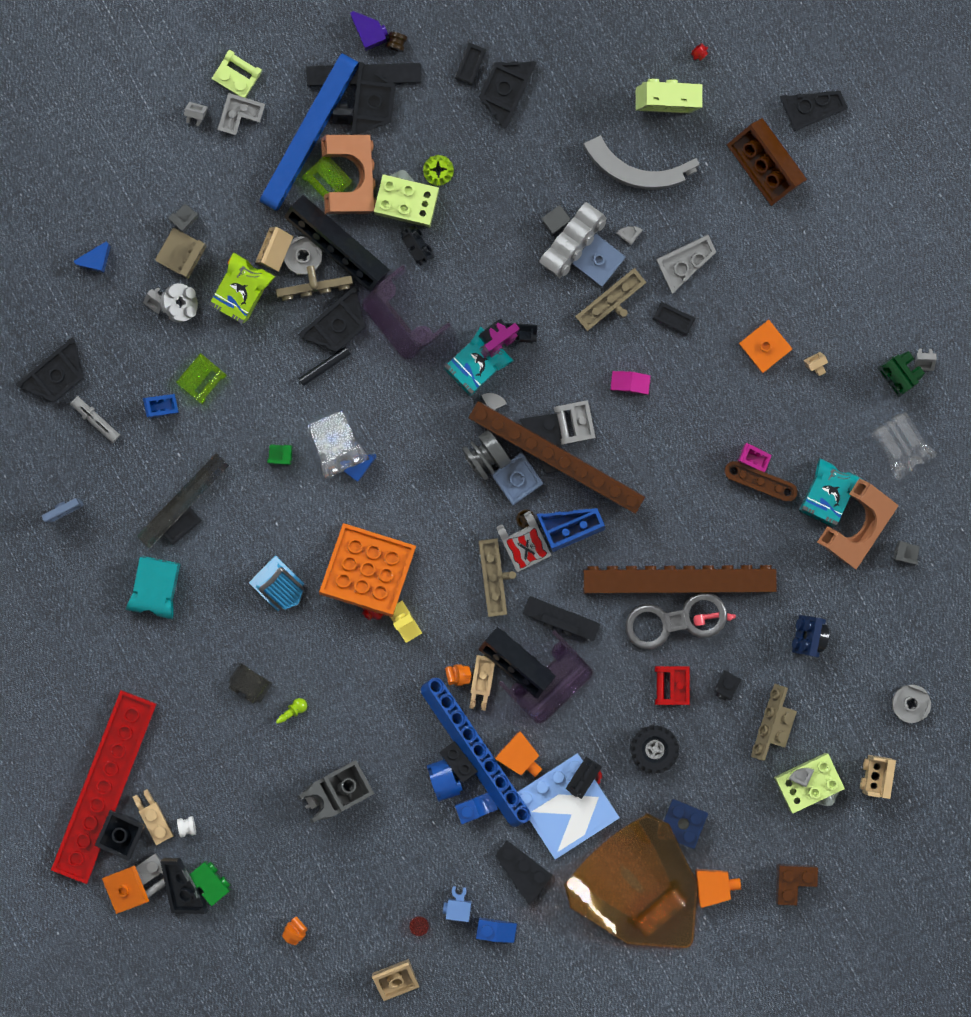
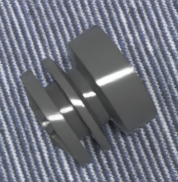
[462,430,511,481]

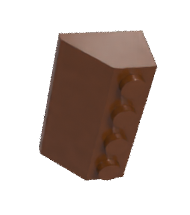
[726,118,807,206]

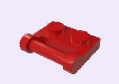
[655,666,690,705]

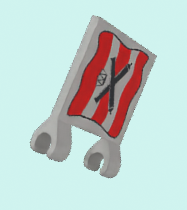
[496,511,552,572]

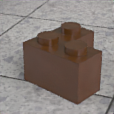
[776,864,818,905]

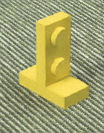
[390,600,422,643]

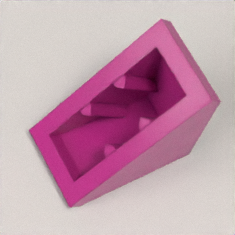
[610,371,651,395]
[737,443,772,472]

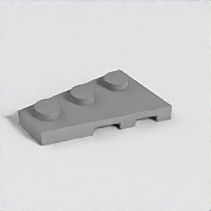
[656,235,716,294]

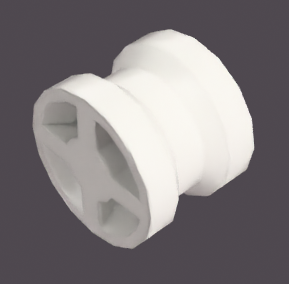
[177,816,196,838]

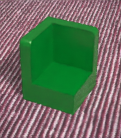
[267,445,293,465]

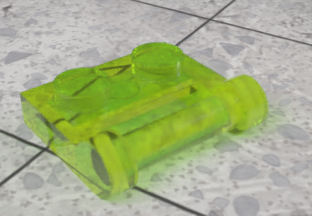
[302,157,353,198]
[176,353,227,404]

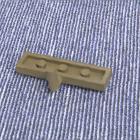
[276,266,353,301]
[575,268,647,331]
[479,538,516,617]

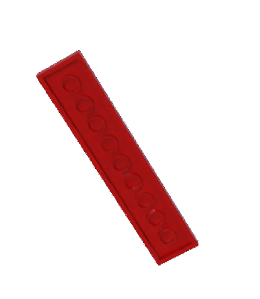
[51,690,157,884]

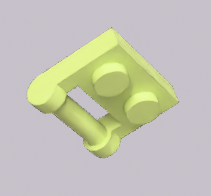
[212,50,262,98]

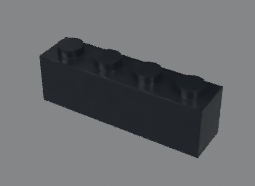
[478,627,556,699]

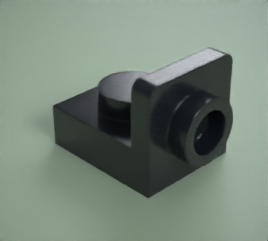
[713,670,742,701]

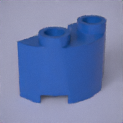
[427,760,463,802]

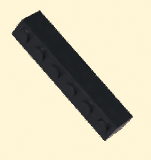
[284,195,390,292]

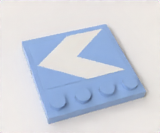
[517,753,620,859]

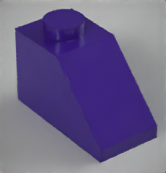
[350,11,388,51]

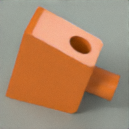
[495,731,542,777]
[695,869,741,908]

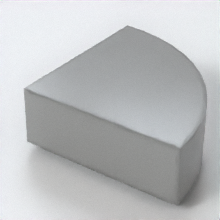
[616,226,643,245]
[481,393,507,410]
[788,768,814,787]

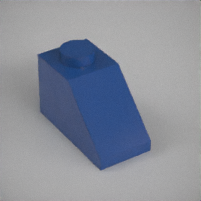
[476,917,517,943]

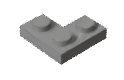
[217,93,265,135]

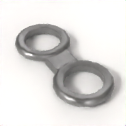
[625,592,727,649]

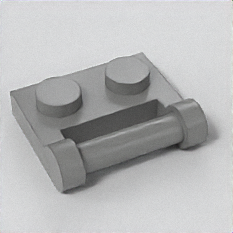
[554,400,596,445]
[136,853,165,898]

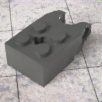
[297,760,374,824]

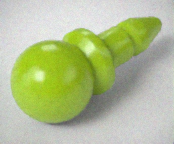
[276,698,307,724]

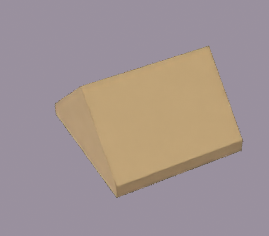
[255,227,294,272]
[372,959,419,1001]

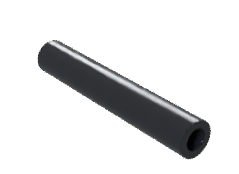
[298,346,351,386]

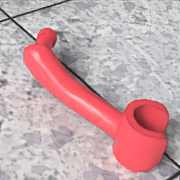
[693,612,736,626]

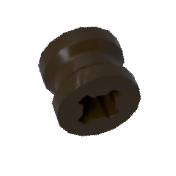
[385,32,408,52]
[516,509,535,529]

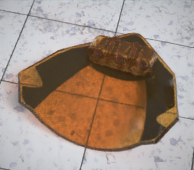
[564,813,697,948]

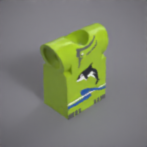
[209,253,275,324]

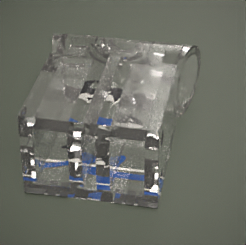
[307,410,369,479]
[870,412,938,482]

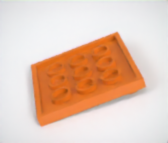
[319,523,416,617]

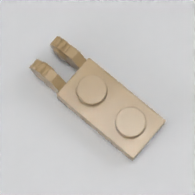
[470,655,495,711]
[133,789,174,845]

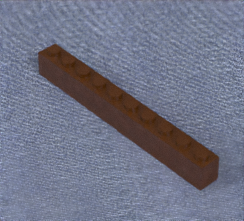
[468,401,646,514]
[583,565,777,593]

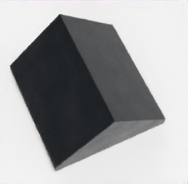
[95,810,145,861]

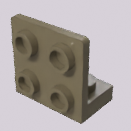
[155,228,207,279]

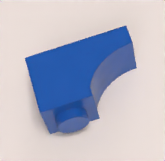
[455,792,498,824]

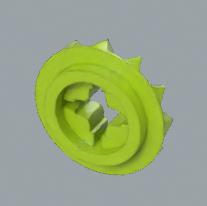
[423,155,454,186]

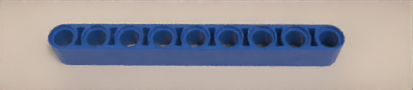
[260,53,359,211]
[421,678,531,827]

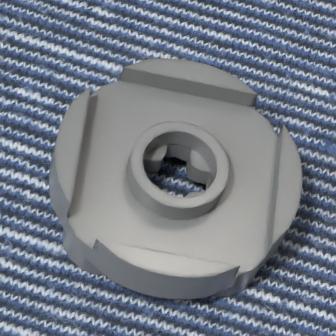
[284,236,322,275]
[160,284,198,323]
[892,685,931,723]

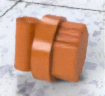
[445,664,471,686]
[282,917,308,946]

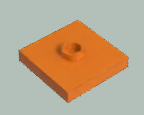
[739,320,792,373]
[102,865,149,914]

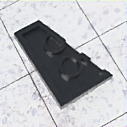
[495,840,553,906]
[160,858,209,914]

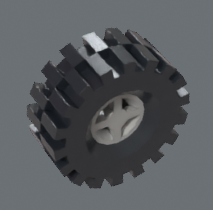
[630,725,679,774]

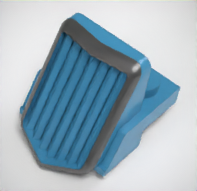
[249,555,304,611]

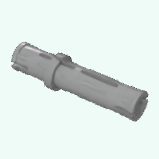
[70,396,120,444]

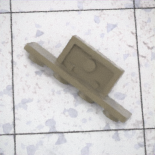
[751,684,797,761]

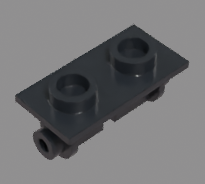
[401,225,434,266]
[505,323,537,344]
[439,741,478,783]
[565,757,602,799]

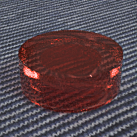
[409,916,429,936]

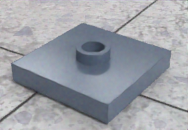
[572,234,626,287]
[491,453,544,506]
[41,498,84,523]

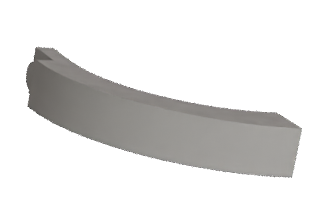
[583,135,700,190]

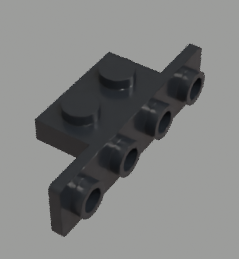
[523,596,600,641]

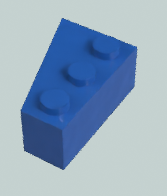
[537,508,605,552]

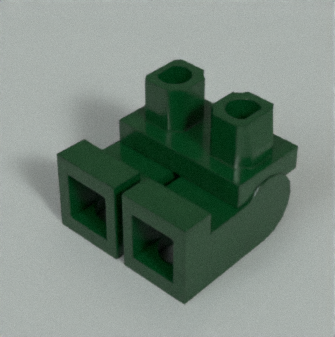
[877,351,925,397]

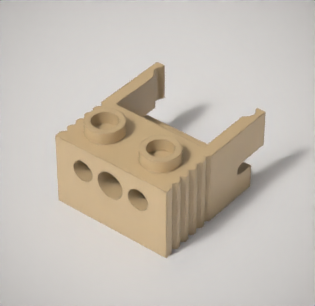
[860,755,896,799]

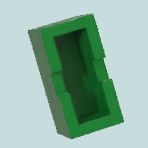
[189,860,231,906]

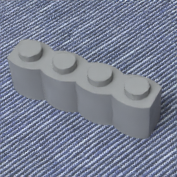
[539,202,607,279]

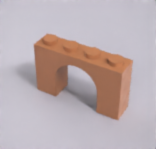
[321,135,376,214]
[817,478,899,569]

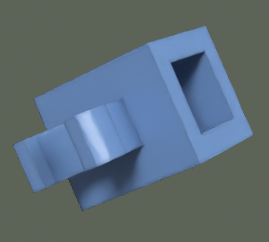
[443,886,471,922]

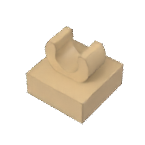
[803,352,828,376]

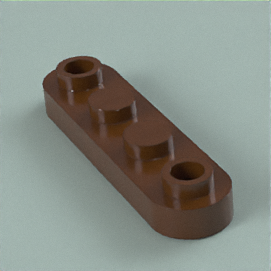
[724,461,798,502]

